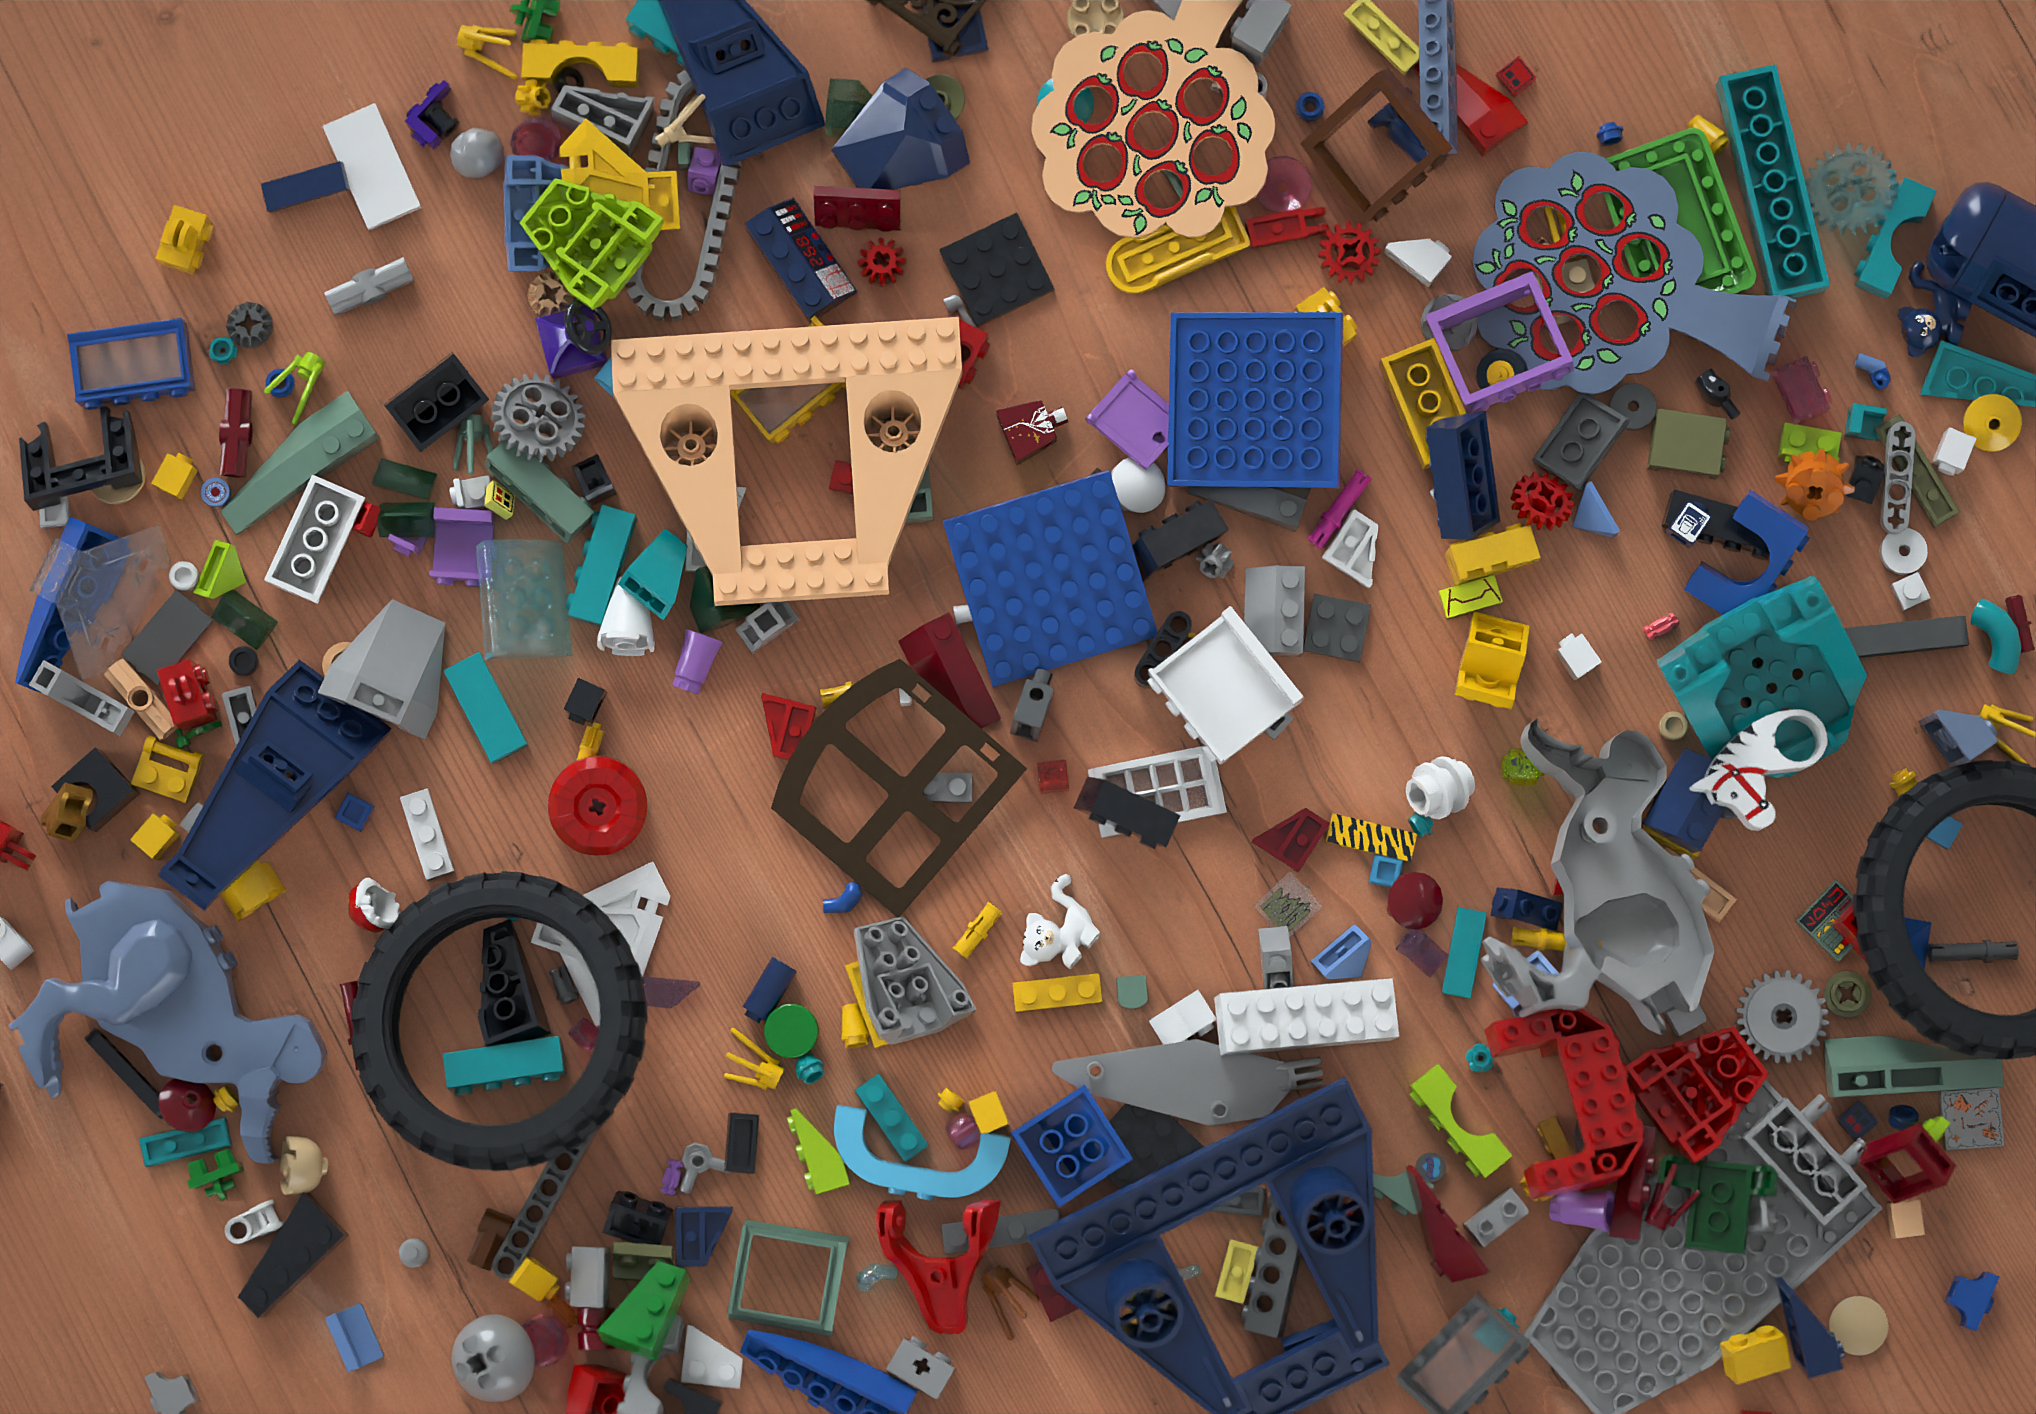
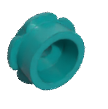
[209,337,237,365]
[1408,811,1434,838]
[1466,1044,1495,1072]

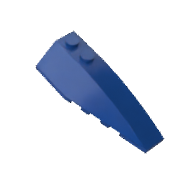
[15,517,133,693]
[740,1330,918,1414]

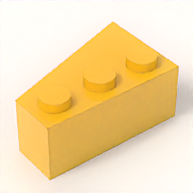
[1445,523,1541,586]

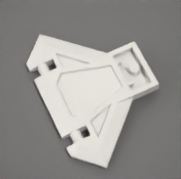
[531,861,671,1026]

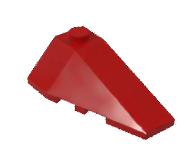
[1413,62,1528,157]
[566,1364,630,1414]

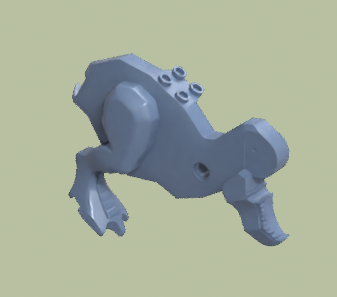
[9,880,327,1164]

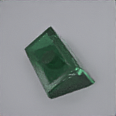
[372,458,437,502]
[377,502,436,537]
[211,590,278,650]

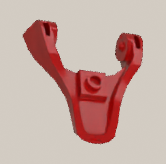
[876,1200,1001,1334]

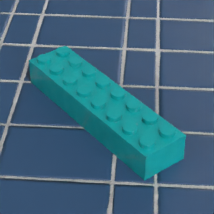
[1715,64,1830,299]

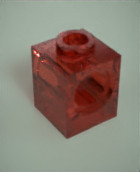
[1037,759,1069,794]

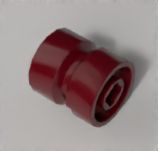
[577,1307,616,1350]

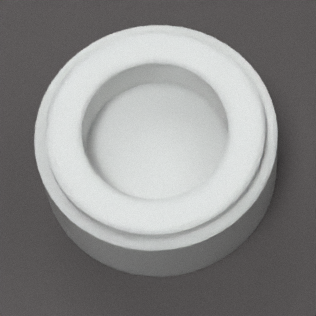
[169,561,200,591]

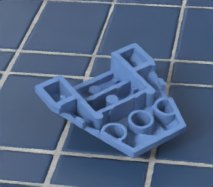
[503,155,570,272]

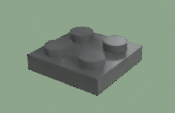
[1303,594,1371,662]

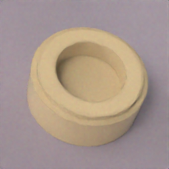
[1658,711,1689,741]

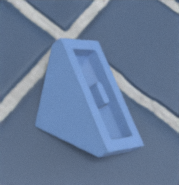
[1572,481,1620,538]
[1311,924,1372,979]

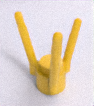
[457,25,517,80]
[1978,704,2036,763]
[724,1028,784,1090]

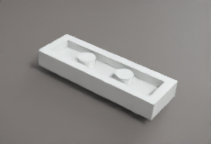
[400,788,455,881]

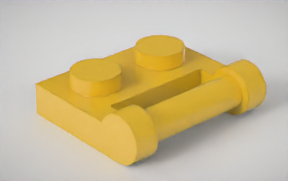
[131,735,204,804]

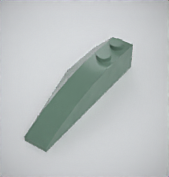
[220,391,380,535]

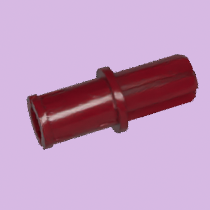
[2005,595,2035,653]

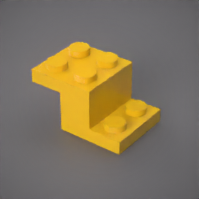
[1455,611,1530,709]

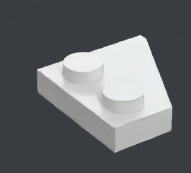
[1322,509,1378,588]
[681,1325,743,1389]

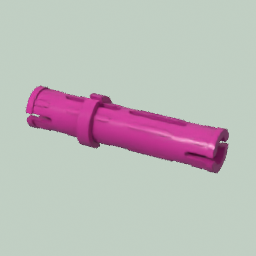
[1307,469,1372,549]

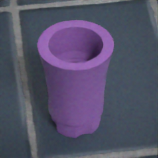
[672,628,724,694]
[1549,1191,1615,1232]

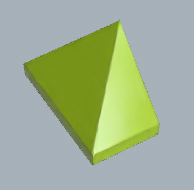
[193,540,246,599]

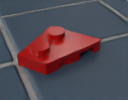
[761,693,817,760]

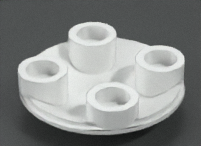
[1111,457,1166,513]

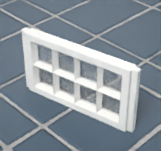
[1088,746,1227,838]

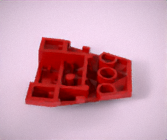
[1626,1026,1769,1164]

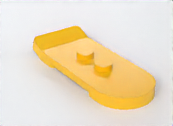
[1106,206,1250,294]

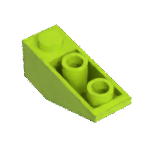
[787,1108,851,1195]

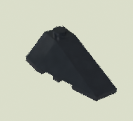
[478,919,551,1047]

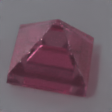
[568,1017,599,1052]

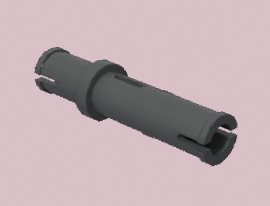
[1927,940,2019,963]

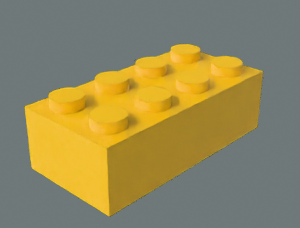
[1378,338,1466,471]

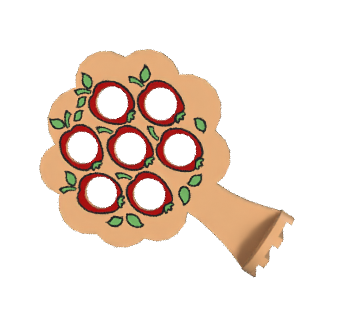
[1031,0,1276,238]

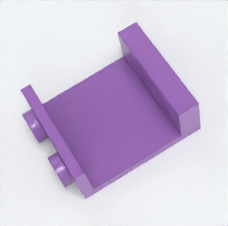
[429,507,495,587]

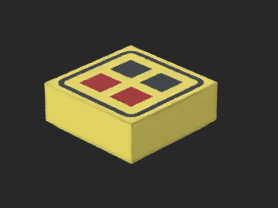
[484,480,515,520]

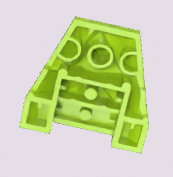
[519,178,664,310]

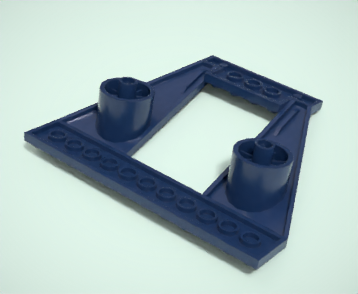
[1028,1077,1390,1414]

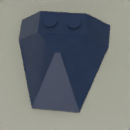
[831,68,970,190]

